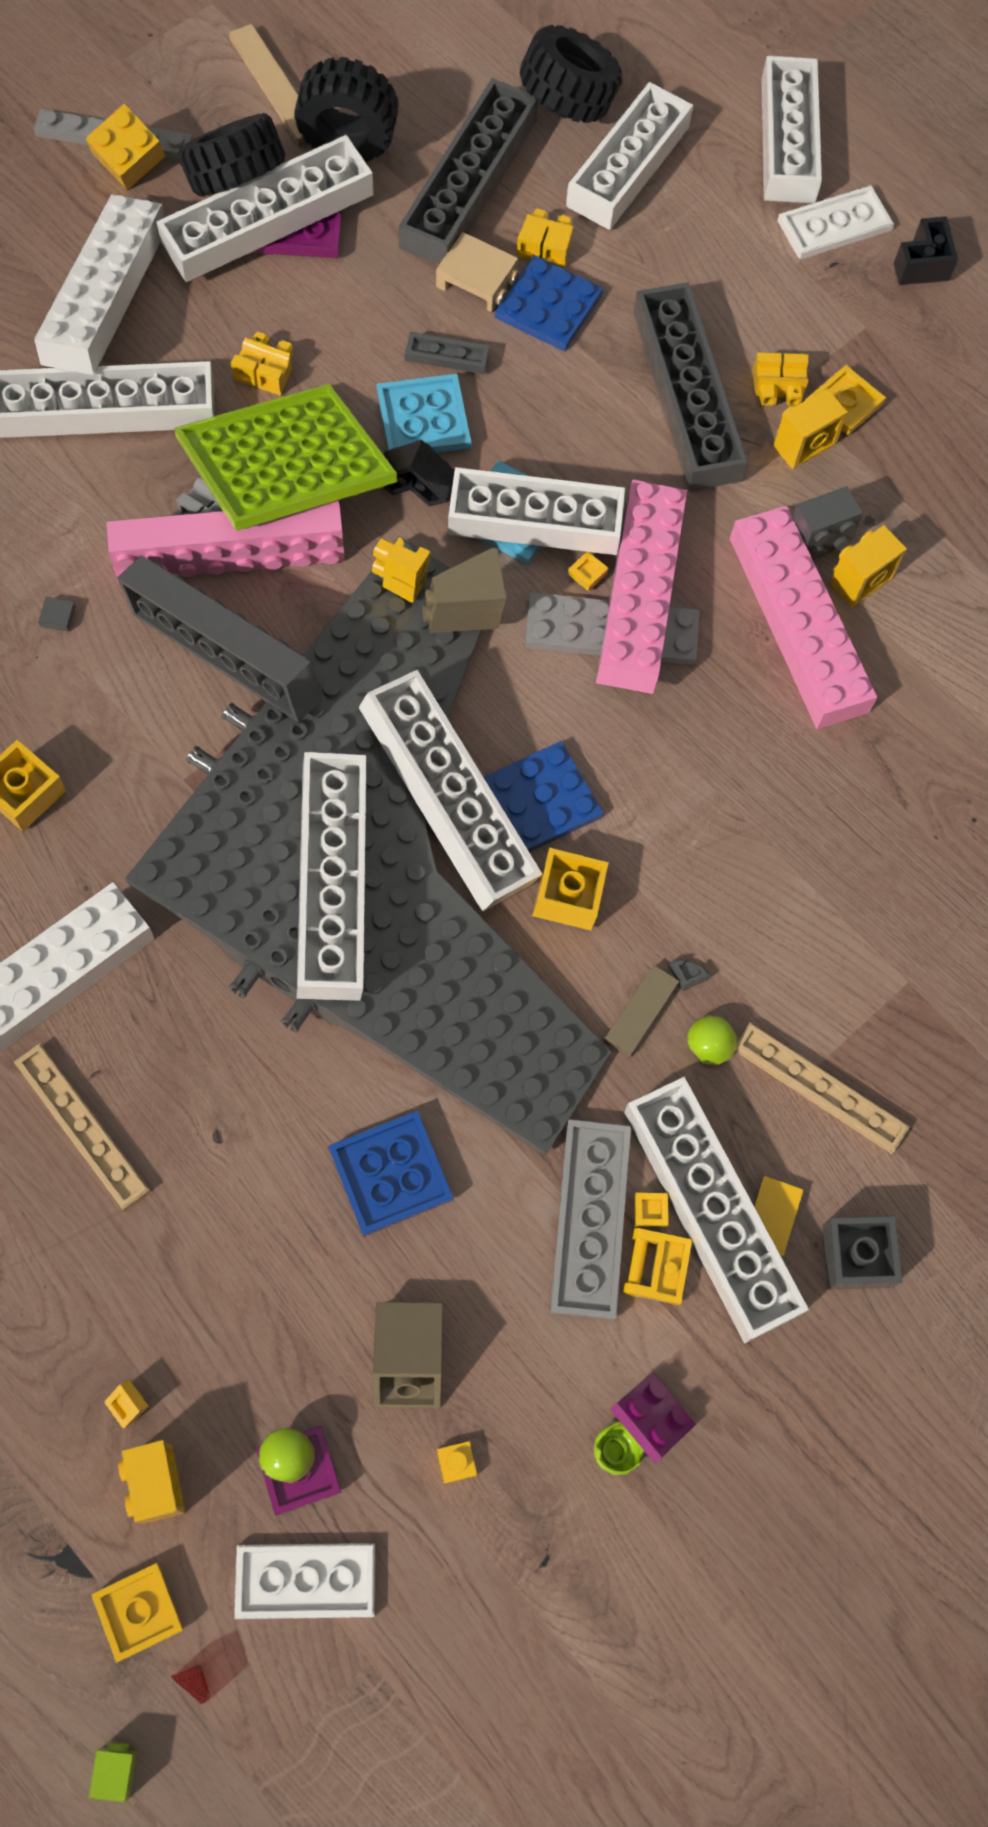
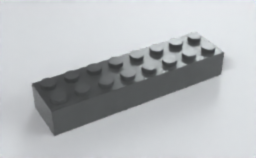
[399,78,538,265]
[634,282,748,491]
[117,555,323,723]

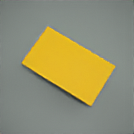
[754,1176,803,1256]

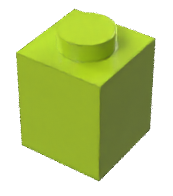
[89,1741,138,1802]

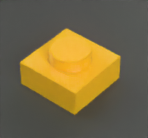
[568,552,608,592]
[634,1193,668,1228]
[104,1379,149,1429]
[437,1441,477,1484]

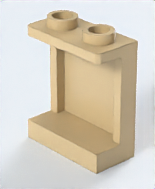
[436,232,520,312]

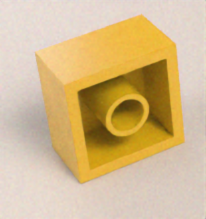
[85,104,166,191]
[773,388,848,470]
[829,525,907,608]
[0,740,66,832]
[532,848,609,931]
[118,1440,186,1524]

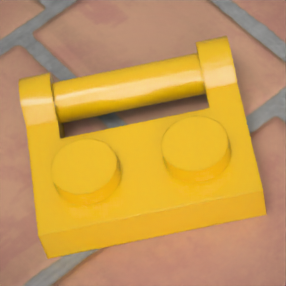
[622,1228,692,1306]

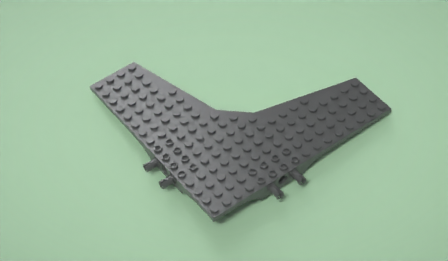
[126,536,611,1156]

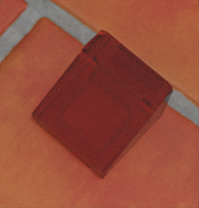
[171,1664,211,1704]

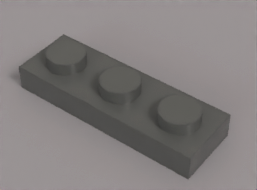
[405,332,490,374]

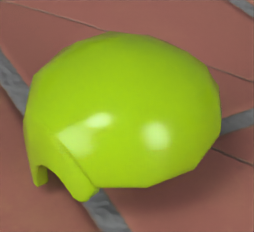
[687,1015,737,1065]
[593,1421,644,1475]
[259,1428,315,1483]

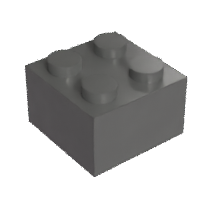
[793,486,863,560]
[823,1216,902,1290]

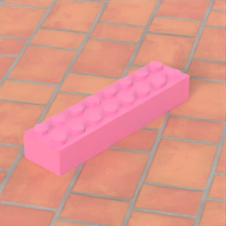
[596,479,687,694]
[106,501,345,582]
[730,506,877,730]

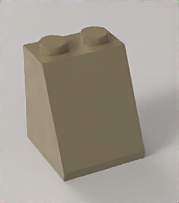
[422,548,507,633]
[373,1300,442,1409]

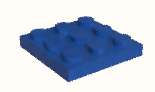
[495,255,603,352]
[483,741,603,852]
[328,1110,453,1237]

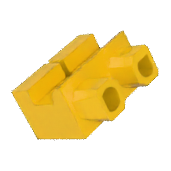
[516,208,573,269]
[230,332,293,396]
[753,352,808,407]
[372,537,431,603]

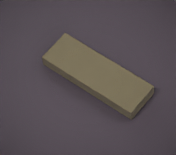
[604,965,679,1058]

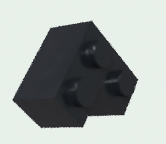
[893,216,958,285]
[383,440,455,507]

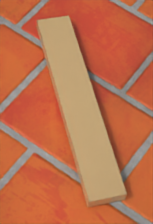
[229,24,306,146]
[735,1023,910,1154]
[14,1043,151,1212]

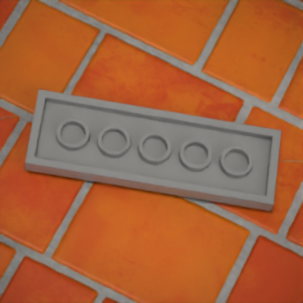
[524,592,700,665]
[550,1119,631,1321]

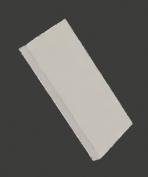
[777,185,894,260]
[234,1543,375,1619]

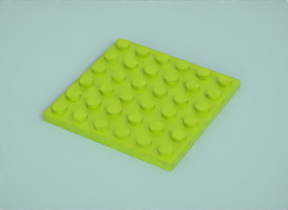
[174,384,397,531]

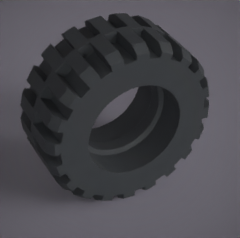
[520,25,622,123]
[294,57,399,162]
[178,113,285,197]

